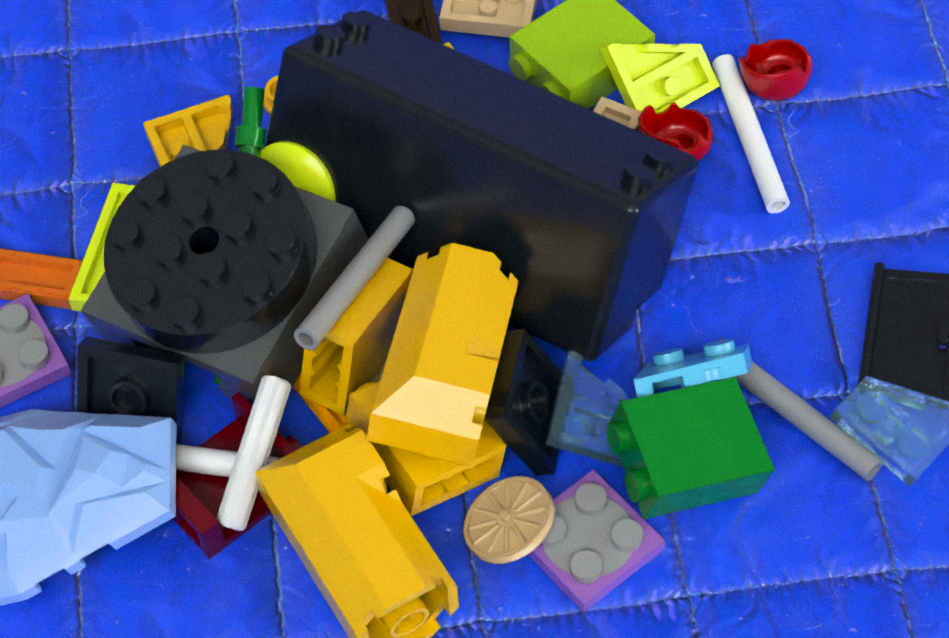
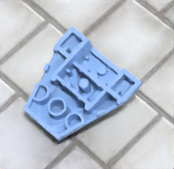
[0,409,177,606]

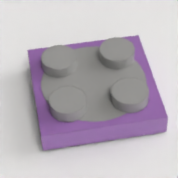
[0,294,71,408]
[528,470,665,613]

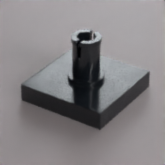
[484,329,574,476]
[77,336,185,444]

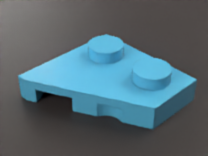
[633,339,752,398]

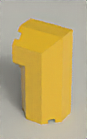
[366,243,519,467]
[255,423,459,638]

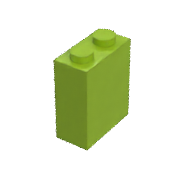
[509,0,656,109]

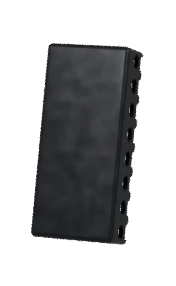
[265,10,698,362]

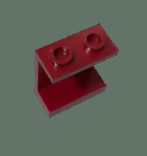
[172,392,302,560]

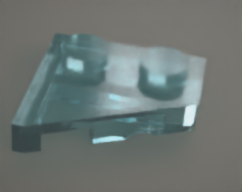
[545,350,629,467]
[829,376,949,487]

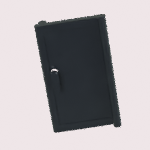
[857,262,949,411]

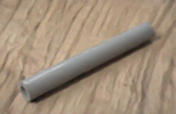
[294,206,415,350]
[717,338,883,481]

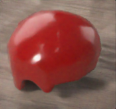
[739,39,813,102]
[638,102,713,161]

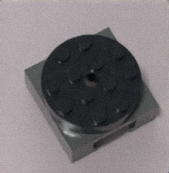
[81,145,369,405]

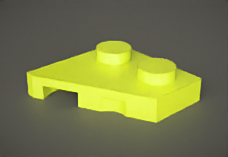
[599,43,720,113]

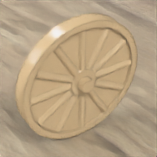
[463,476,555,564]

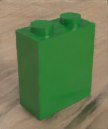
[606,377,775,519]

